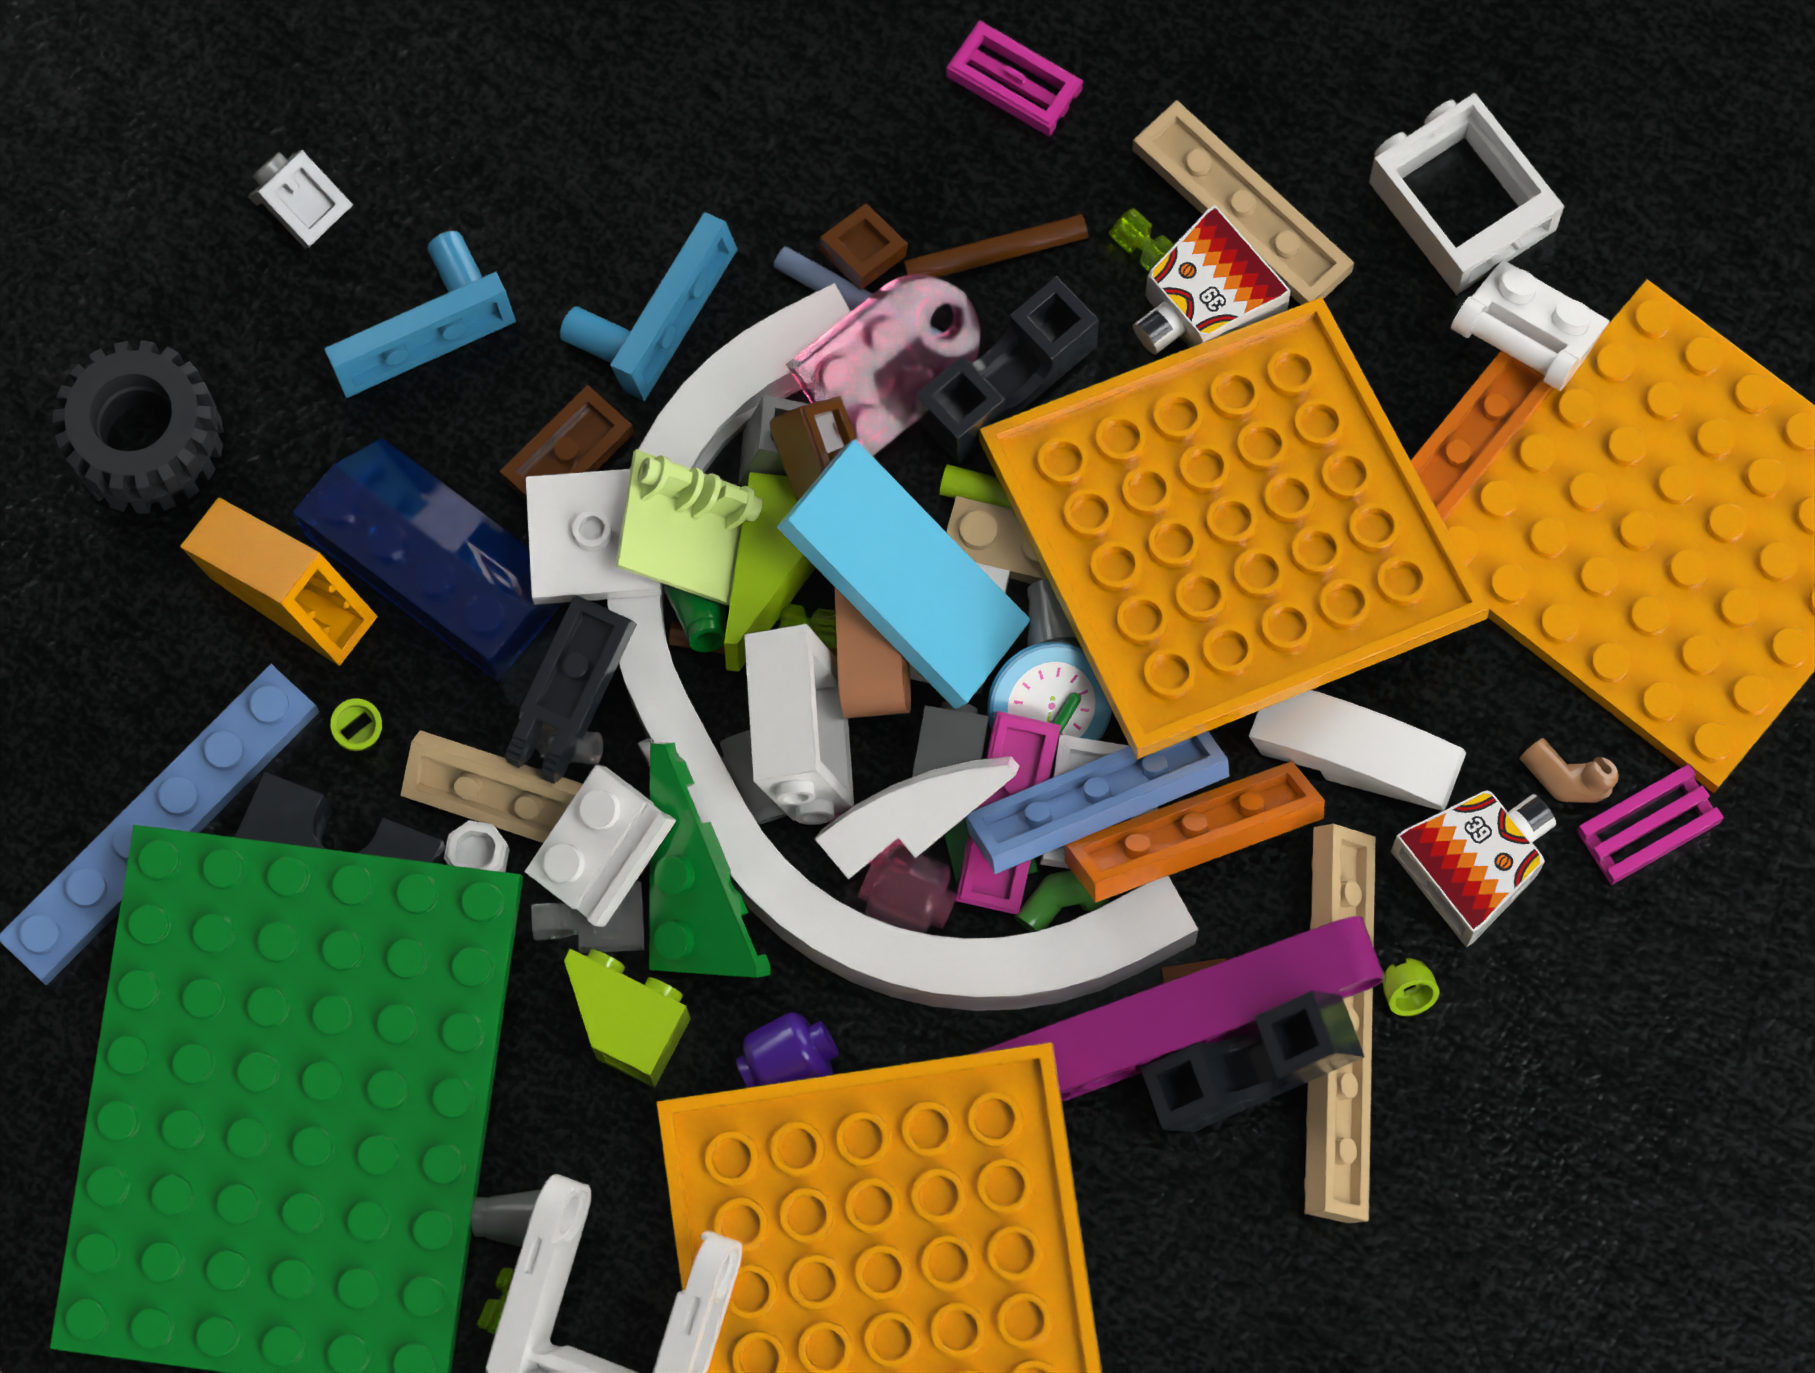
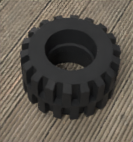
[53,341,223,514]

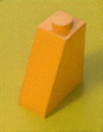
[180,498,378,666]

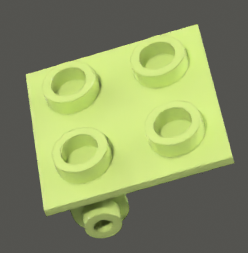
[615,449,762,606]

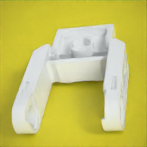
[486,1174,742,1373]

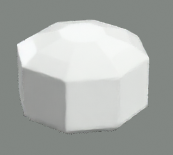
[444,820,509,872]

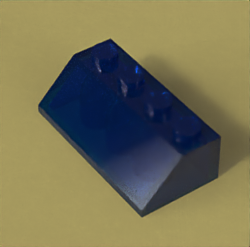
[293,438,563,682]

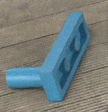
[560,212,738,401]
[324,231,516,398]

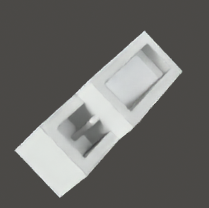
[1249,690,1466,811]
[815,756,1020,879]

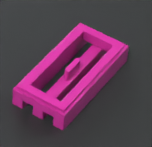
[947,21,1083,137]
[1577,764,1724,885]

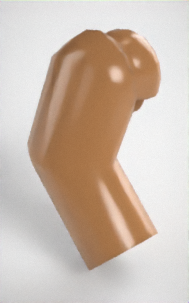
[1520,738,1619,803]

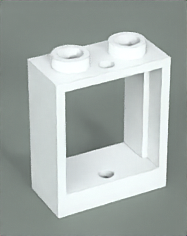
[1369,93,1564,295]
[745,624,854,825]

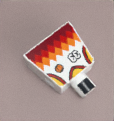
[1133,205,1291,354]
[1391,790,1556,948]

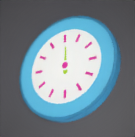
[987,641,1112,767]

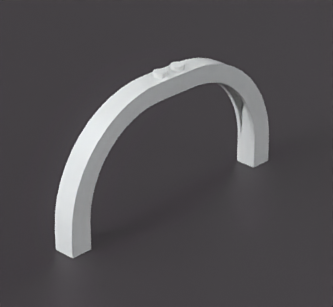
[607,283,1198,1011]

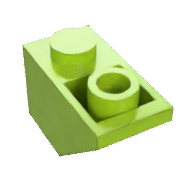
[564,949,690,1088]

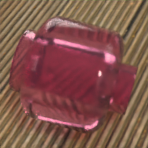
[857,844,958,934]

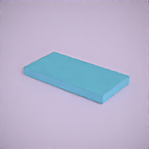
[777,439,1031,710]

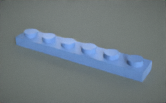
[0,664,319,986]

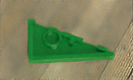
[649,742,770,978]

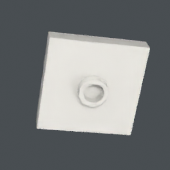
[526,469,662,605]

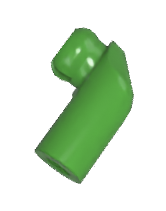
[1014,870,1111,933]

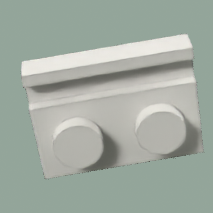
[525,765,676,927]

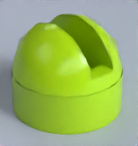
[330,699,382,751]
[1383,958,1439,1016]

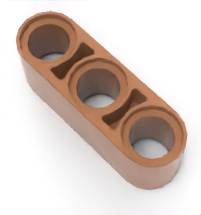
[835,587,911,719]

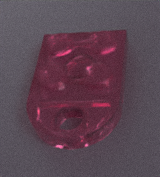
[786,275,980,456]

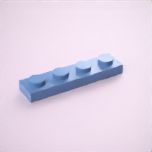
[966,731,1229,874]

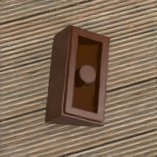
[769,395,857,502]

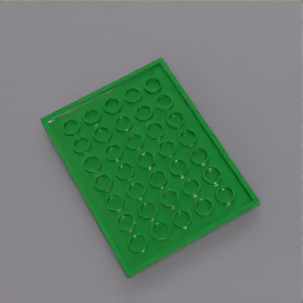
[50,825,523,1373]

